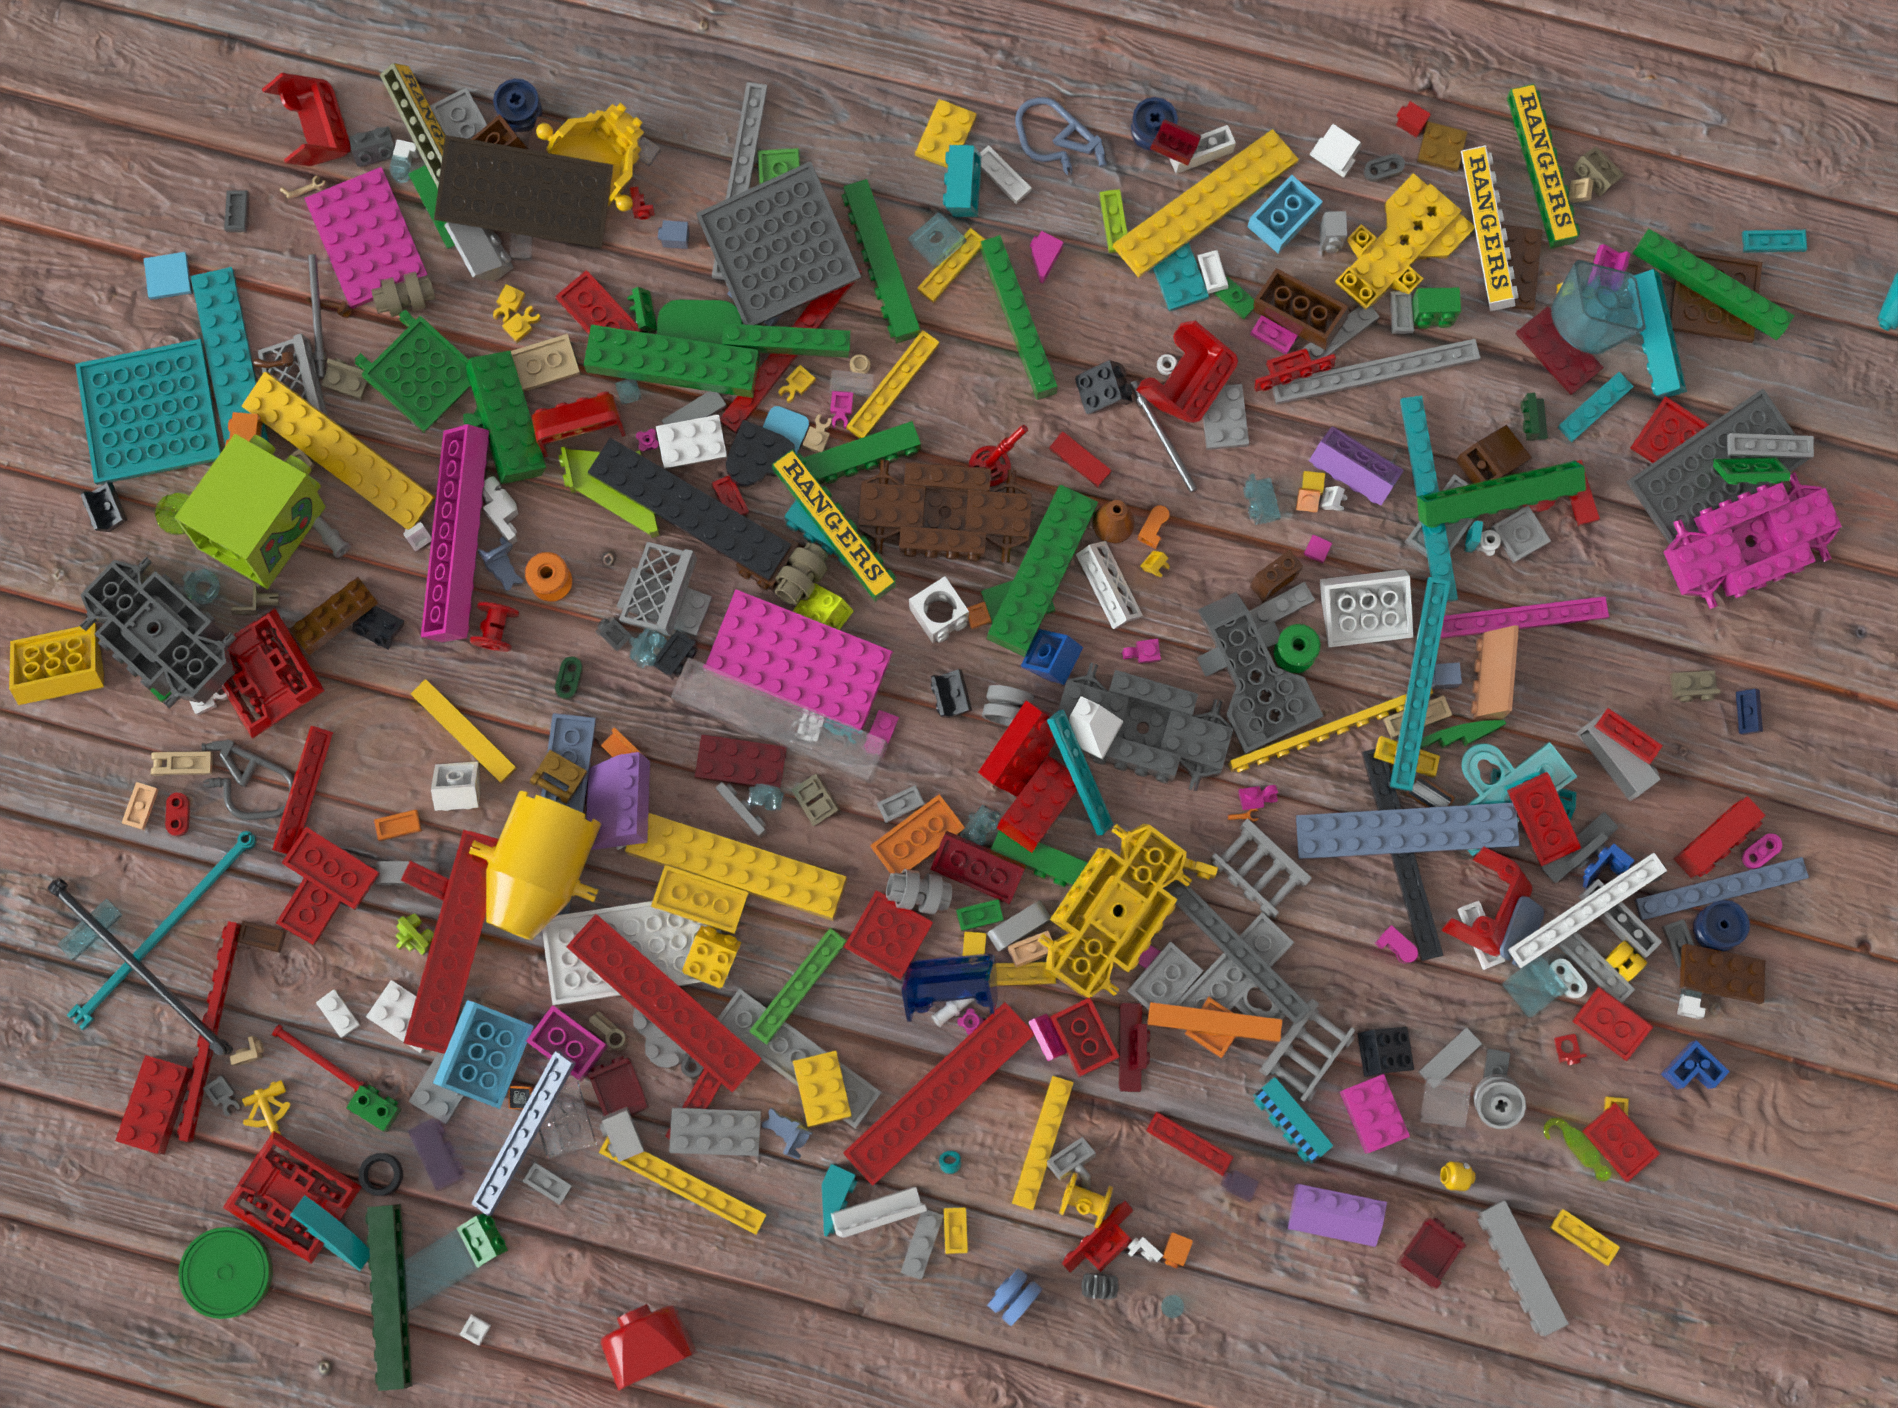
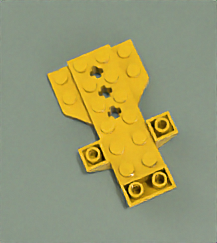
[1334,173,1475,310]

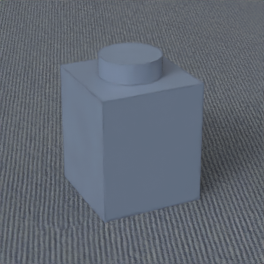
[658,220,690,249]
[1432,662,1462,689]

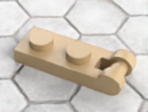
[151,752,213,776]

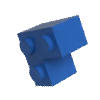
[1661,1040,1730,1089]

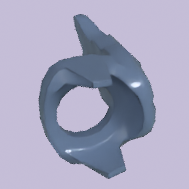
[477,537,524,591]
[762,1108,814,1160]

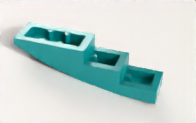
[290,1195,370,1271]

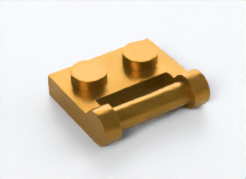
[529,750,588,805]

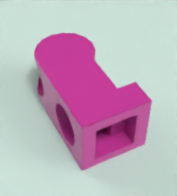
[1374,925,1418,964]

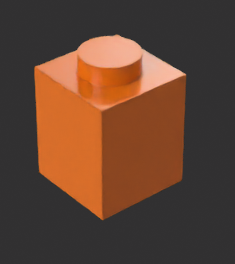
[1161,1232,1193,1269]

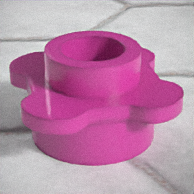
[636,429,659,452]
[957,1009,984,1035]

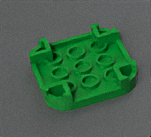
[657,300,742,344]

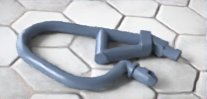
[1015,97,1107,175]

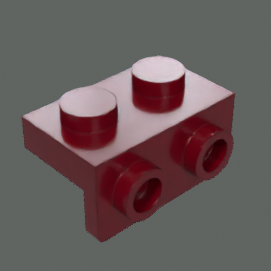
[1150,119,1201,166]

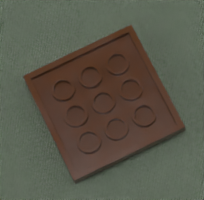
[1670,250,1763,343]

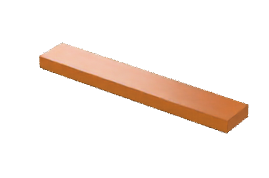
[1147,1002,1282,1042]

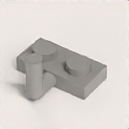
[1047,1137,1096,1190]

